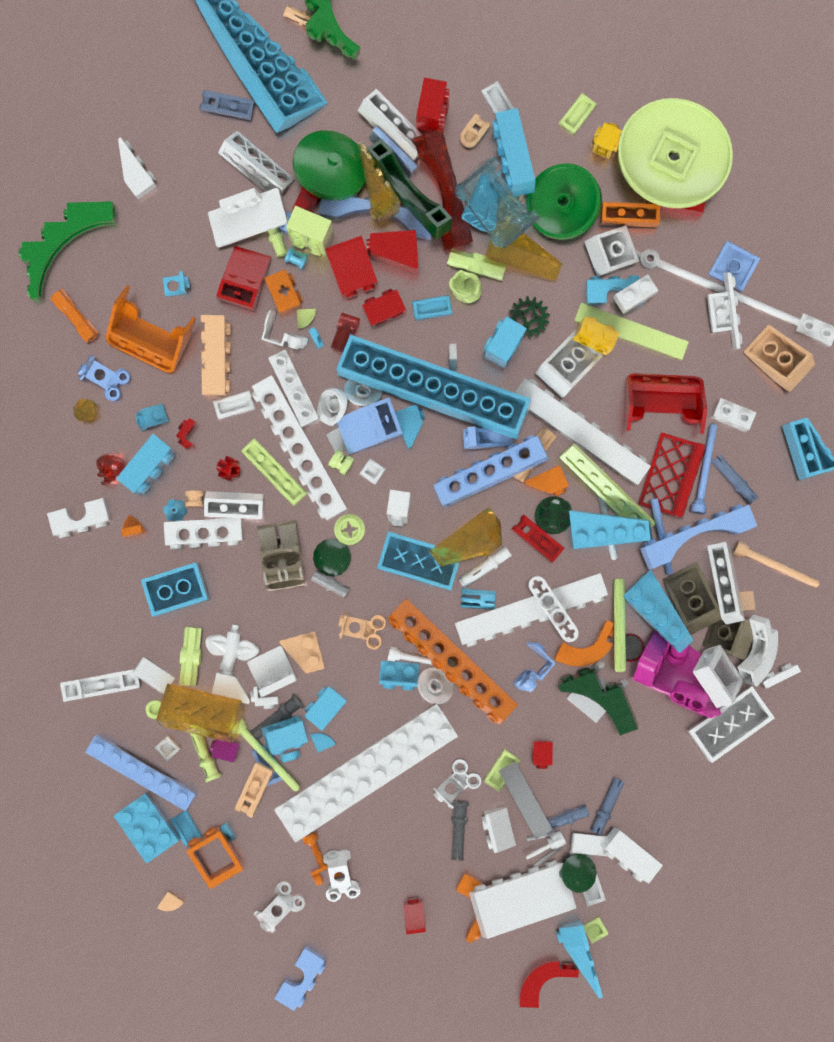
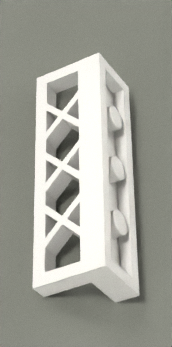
[218,131,295,195]

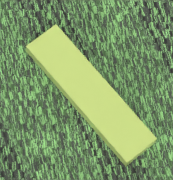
[241,438,307,506]

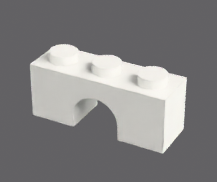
[47,498,111,539]

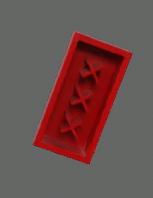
[416,77,450,138]

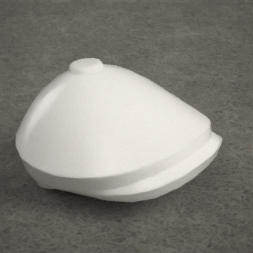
[317,388,348,426]

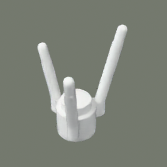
[526,830,566,867]

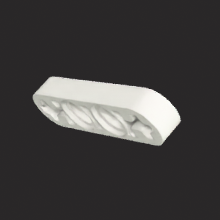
[528,576,578,642]

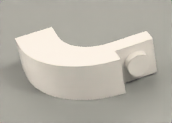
[738,615,778,687]

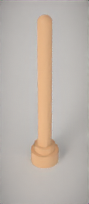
[732,540,820,587]

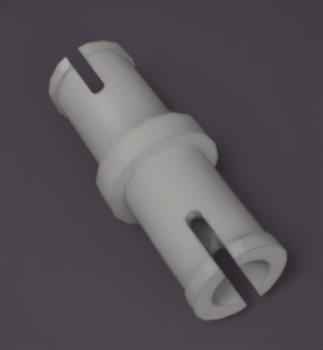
[311,570,350,598]

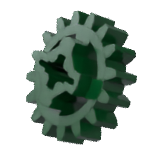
[509,296,550,338]

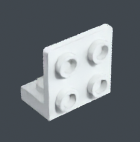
[247,646,298,697]

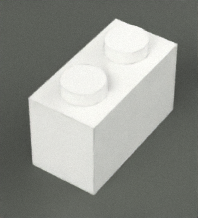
[613,275,658,314]

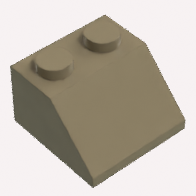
[703,619,753,660]

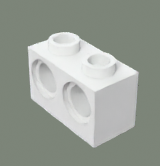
[710,398,756,432]

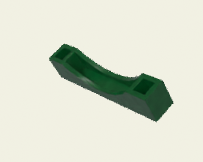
[366,139,452,240]

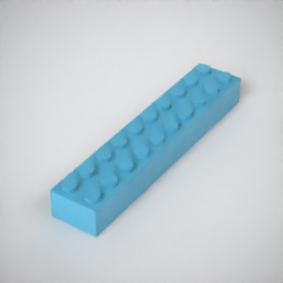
[336,334,531,440]

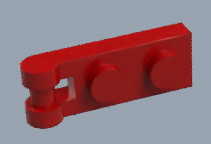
[511,514,565,563]

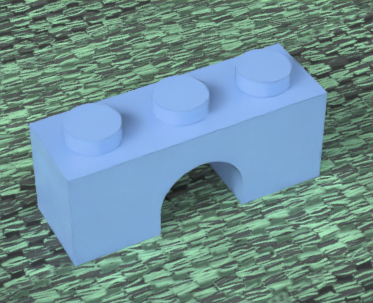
[274,946,326,1011]

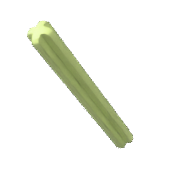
[614,579,626,672]

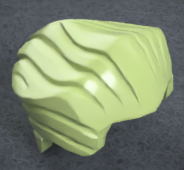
[449,270,482,303]

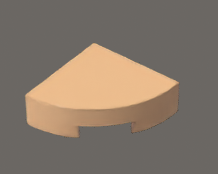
[157,891,184,911]

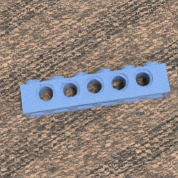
[433,435,550,508]

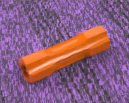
[50,288,99,343]

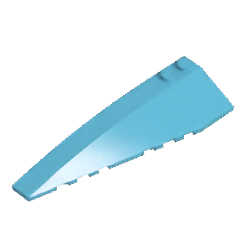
[195,0,328,133]

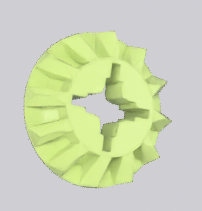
[334,514,365,545]

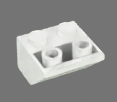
[481,806,516,853]

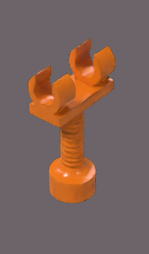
[302,831,341,886]

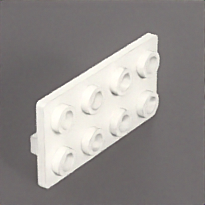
[208,188,288,248]

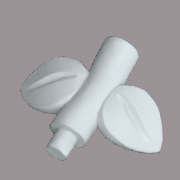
[205,624,259,672]

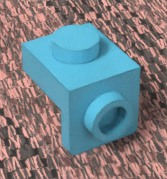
[136,404,169,431]

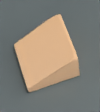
[739,591,756,611]

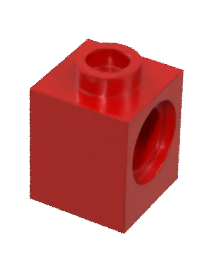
[532,741,553,769]

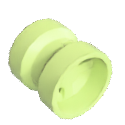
[328,449,354,475]

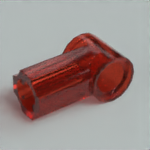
[331,312,360,352]

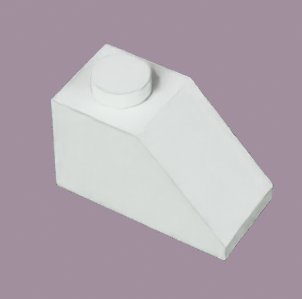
[211,670,251,704]

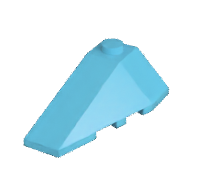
[556,920,603,999]

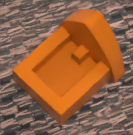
[121,515,145,538]

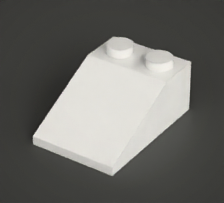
[535,330,604,399]

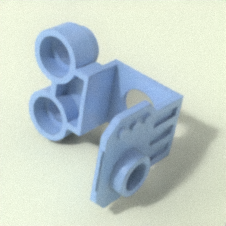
[77,355,130,401]
[513,642,555,692]

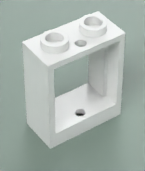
[693,645,744,708]

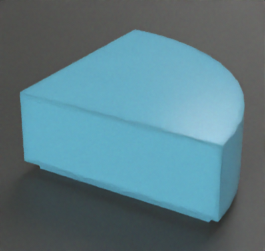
[308,327,324,349]
[310,733,336,752]
[220,822,237,842]

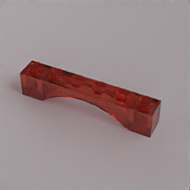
[413,130,473,250]

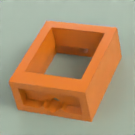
[186,826,244,889]

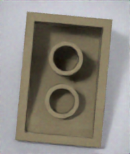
[663,562,722,635]

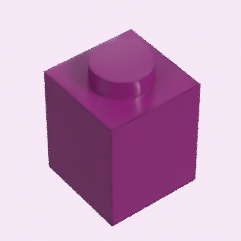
[210,737,240,763]

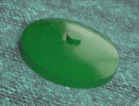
[292,130,368,201]
[526,163,602,240]

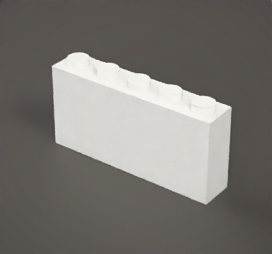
[469,860,576,939]

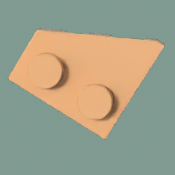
[279,632,325,673]

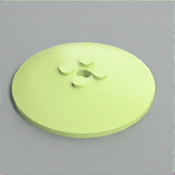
[618,98,733,208]

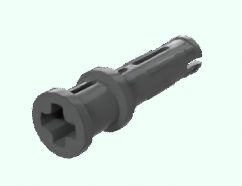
[250,693,305,740]
[451,801,469,861]

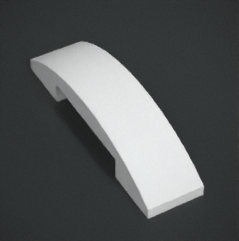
[60,669,140,702]

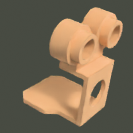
[339,612,386,649]

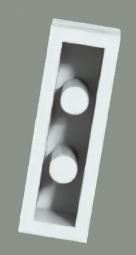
[204,491,264,519]
[600,827,663,884]

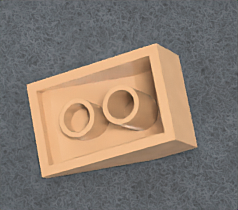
[744,324,815,392]

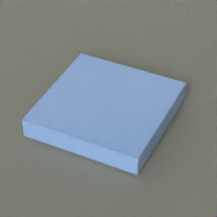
[708,241,760,293]

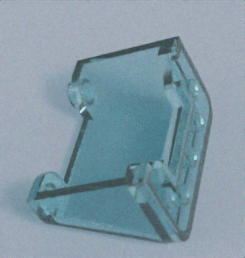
[456,156,540,248]

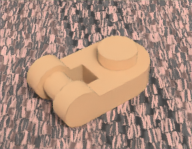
[460,113,492,148]

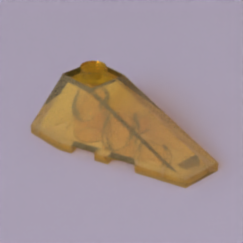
[359,142,400,223]

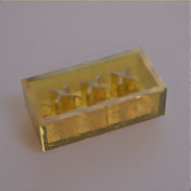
[156,683,244,743]

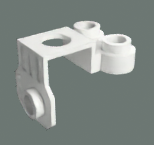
[261,309,308,349]
[433,759,481,809]
[323,850,360,902]
[253,881,305,933]

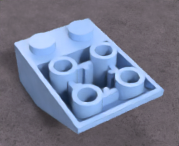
[337,398,403,455]

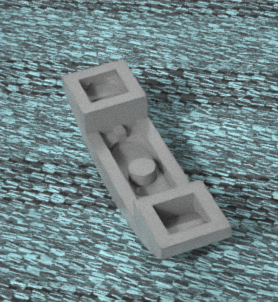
[499,761,553,839]

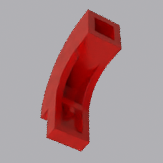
[519,958,579,1008]

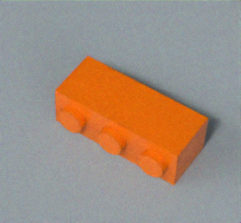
[600,202,660,227]

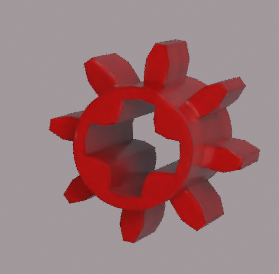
[216,456,240,481]

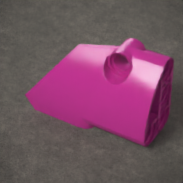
[633,630,722,718]

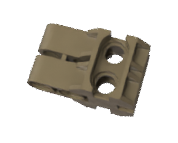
[257,520,305,592]

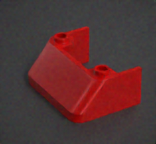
[625,373,708,434]

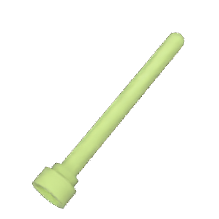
[230,718,300,791]

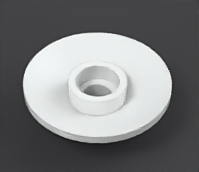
[344,380,382,406]
[417,668,453,705]

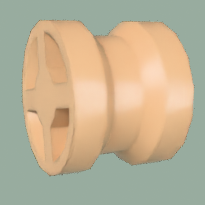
[185,491,204,507]

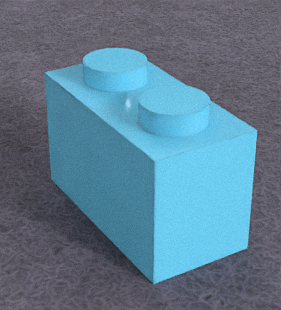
[305,686,347,731]
[261,716,308,755]

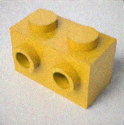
[592,122,622,159]
[572,316,620,356]

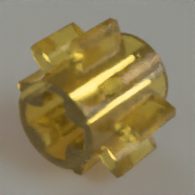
[73,398,98,423]

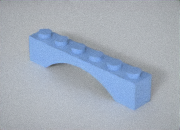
[318,195,431,240]
[640,504,757,570]
[85,734,198,811]

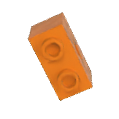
[264,269,303,316]

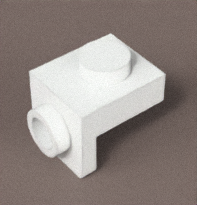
[250,686,279,709]

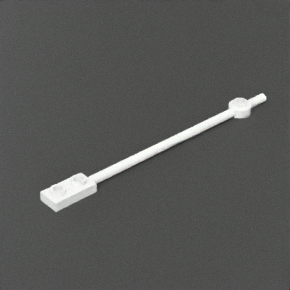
[635,249,834,347]

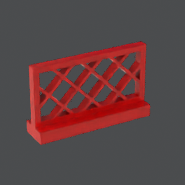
[638,432,706,520]

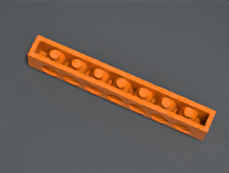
[387,598,518,725]

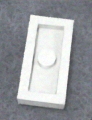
[761,663,801,689]

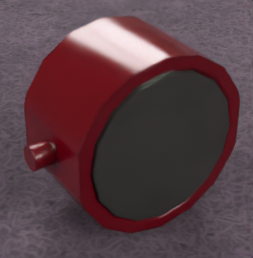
[625,633,645,662]

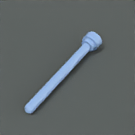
[690,423,717,514]

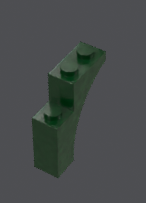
[558,667,639,736]

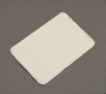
[326,428,346,452]

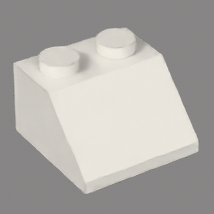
[584,226,639,277]

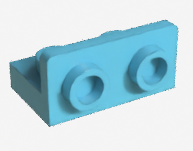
[379,661,419,690]

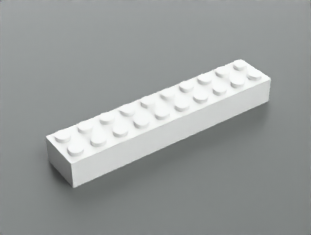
[274,704,458,842]

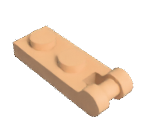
[235,762,274,818]

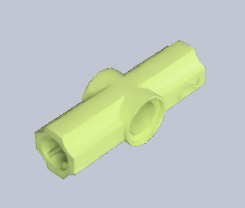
[447,248,506,281]
[179,627,202,686]

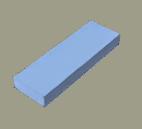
[369,126,417,178]

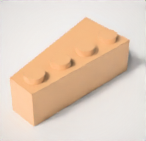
[201,315,231,396]

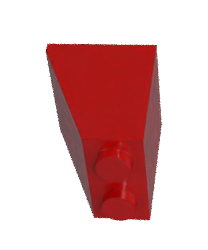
[366,230,419,275]
[325,235,378,299]

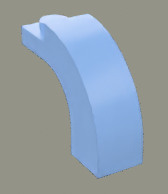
[463,426,515,449]

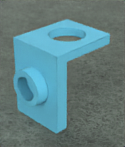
[163,271,190,297]

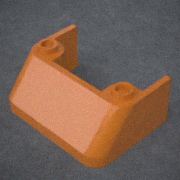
[105,285,196,373]

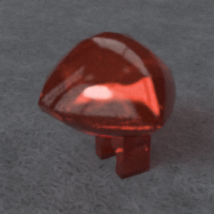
[96,452,125,485]

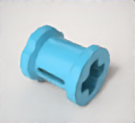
[284,246,309,270]

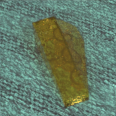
[484,220,563,281]
[429,507,502,567]

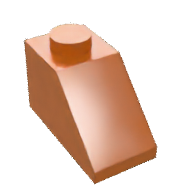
[524,465,569,496]

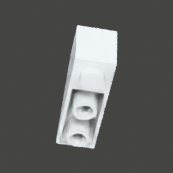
[118,137,156,200]

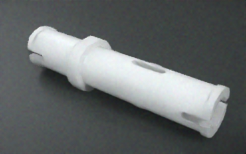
[458,547,512,588]

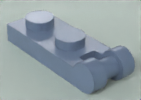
[199,90,255,120]

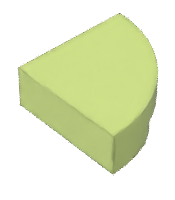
[297,309,316,329]

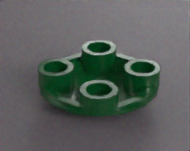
[535,496,572,534]
[313,538,351,577]
[559,854,597,893]

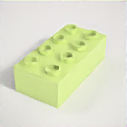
[286,206,335,257]

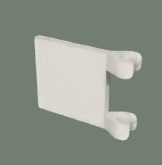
[567,659,629,723]

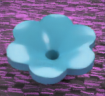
[163,499,187,521]

